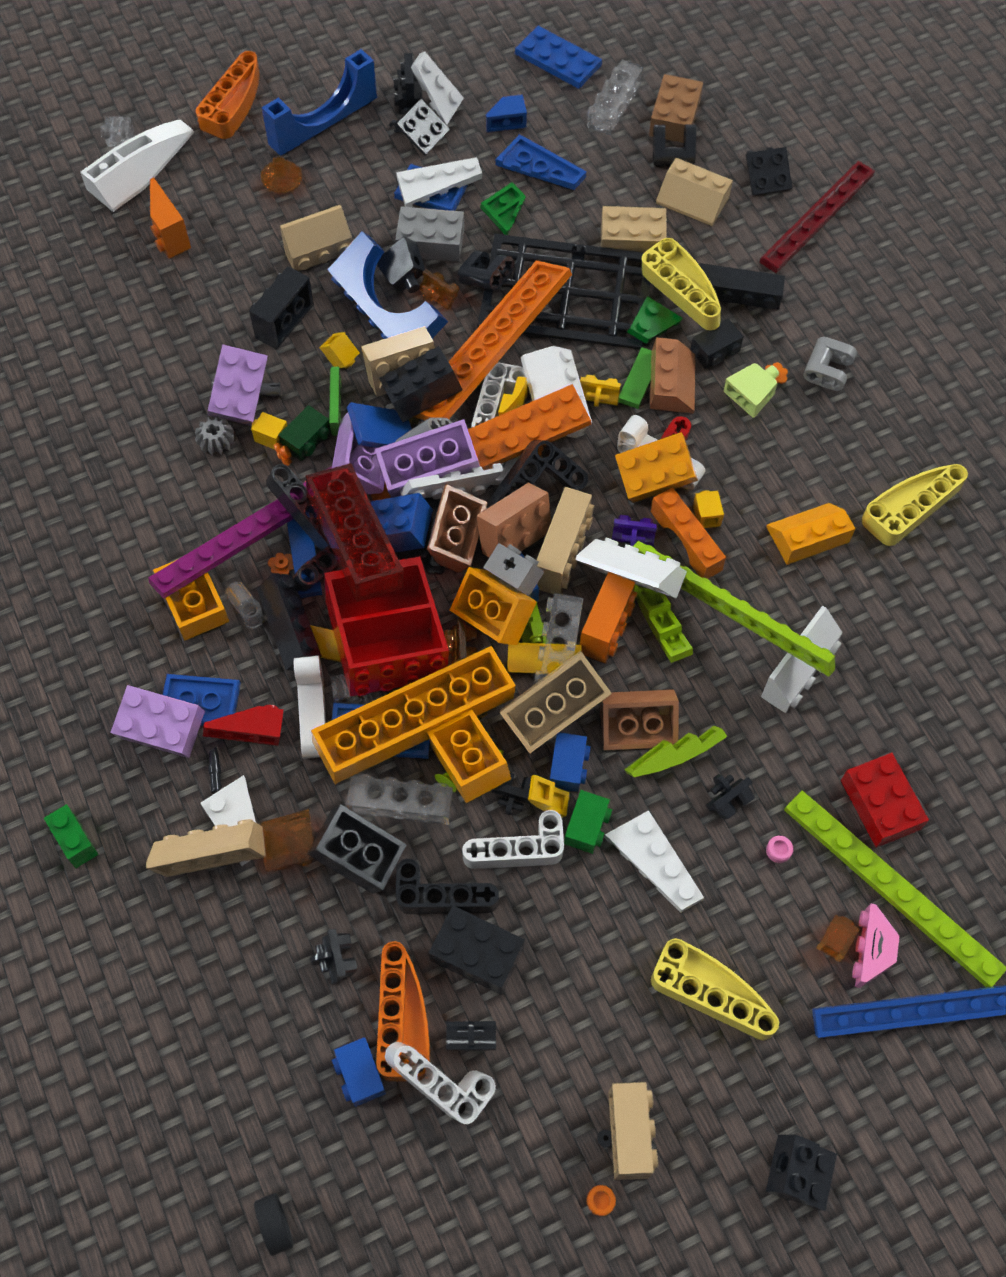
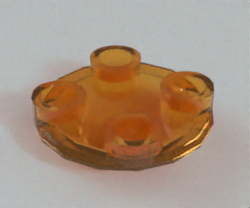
[261,156,302,193]

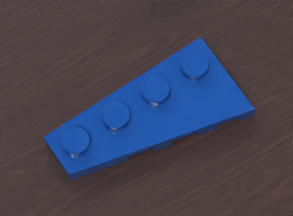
[495,134,586,190]

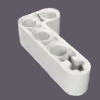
[472,362,528,427]
[617,415,705,490]
[294,656,326,759]
[462,810,564,869]
[385,1042,496,1124]

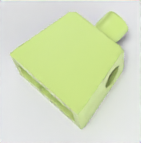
[723,363,779,418]

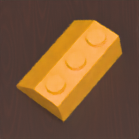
[766,503,855,565]

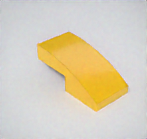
[498,376,529,416]
[528,775,570,818]

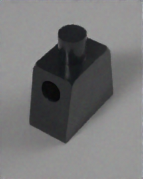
[377,236,425,293]

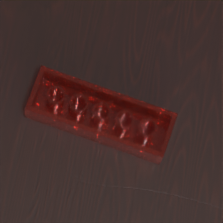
[305,463,404,602]

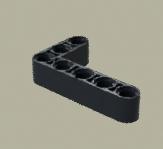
[486,440,588,509]
[266,464,354,592]

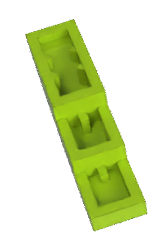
[634,584,693,663]
[624,726,727,777]

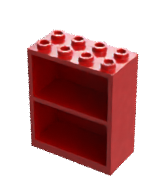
[324,557,449,697]

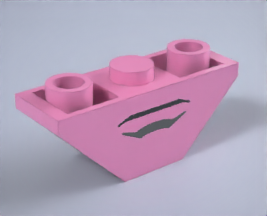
[852,904,900,988]

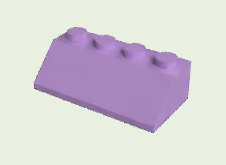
[329,412,385,495]
[375,419,480,498]

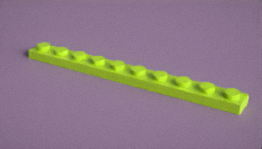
[633,541,835,677]
[784,790,1006,987]

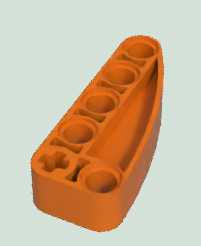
[196,51,260,139]
[376,941,430,1081]

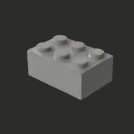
[395,207,464,262]

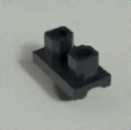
[492,772,533,815]
[706,774,755,820]
[310,929,357,985]
[446,1021,496,1051]

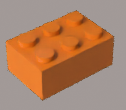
[580,572,637,664]

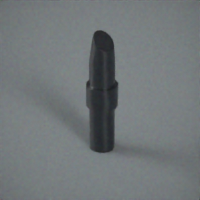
[208,746,221,794]

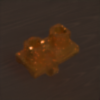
[419,270,459,310]
[444,618,478,664]

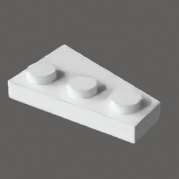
[411,51,464,125]
[201,775,256,866]

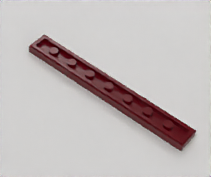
[759,161,875,274]

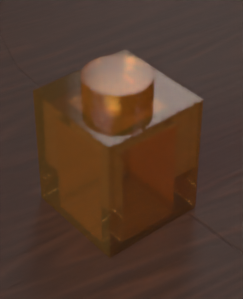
[816,915,859,962]

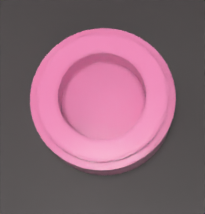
[766,836,793,863]

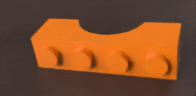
[650,487,726,579]

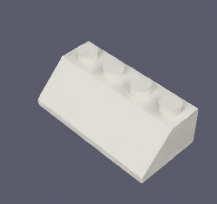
[520,346,592,438]
[575,538,687,598]
[761,606,843,713]

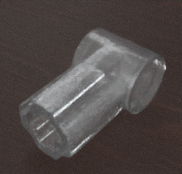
[224,581,265,629]

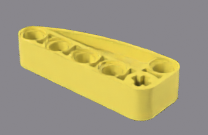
[642,238,721,331]
[862,464,968,546]
[651,939,779,1040]

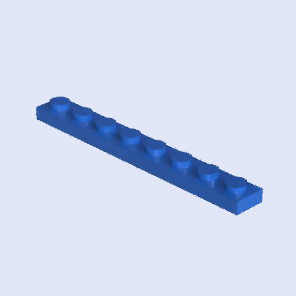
[812,985,1006,1038]

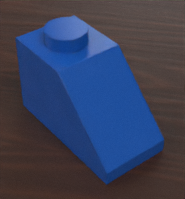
[486,95,527,132]

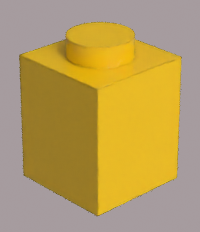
[319,332,360,369]
[251,412,287,450]
[693,490,724,528]

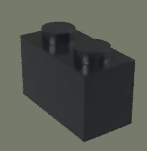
[690,319,744,369]

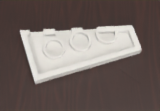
[396,157,482,207]
[400,463,503,499]
[604,811,704,913]

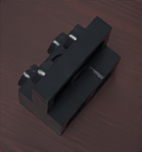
[394,53,423,114]
[765,1135,837,1211]

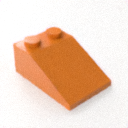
[150,177,191,259]

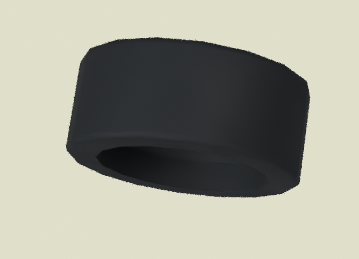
[254,1193,293,1256]

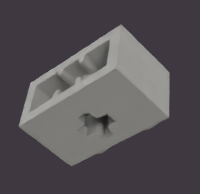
[483,543,545,596]

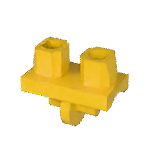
[580,374,621,407]

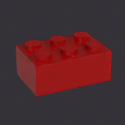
[841,753,929,848]

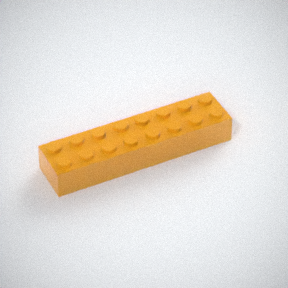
[311,646,516,784]

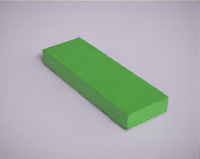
[618,347,652,409]
[329,366,341,436]

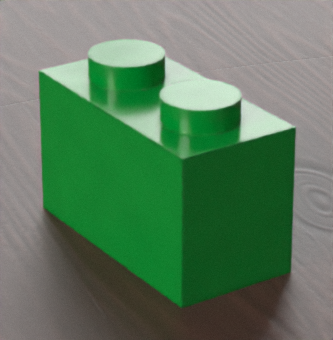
[564,790,613,854]
[44,804,99,868]

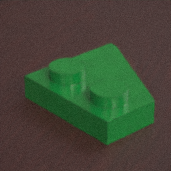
[480,182,526,235]
[627,296,683,343]

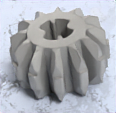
[195,416,234,456]

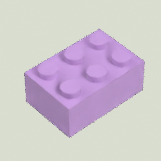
[208,344,268,426]
[111,685,205,758]

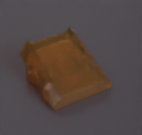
[260,809,315,871]

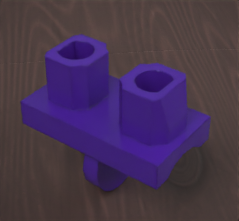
[612,515,657,546]

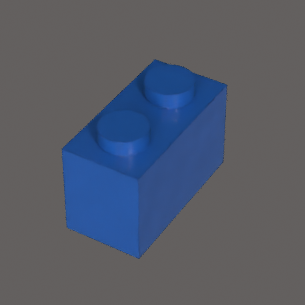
[550,732,591,792]
[332,1037,386,1107]

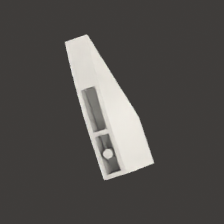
[81,119,194,212]

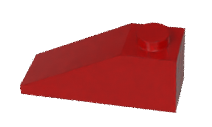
[203,705,284,746]

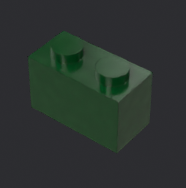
[278,405,331,462]

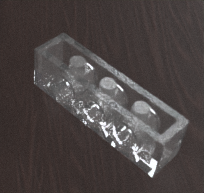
[586,59,644,135]
[534,593,584,685]
[346,774,453,825]

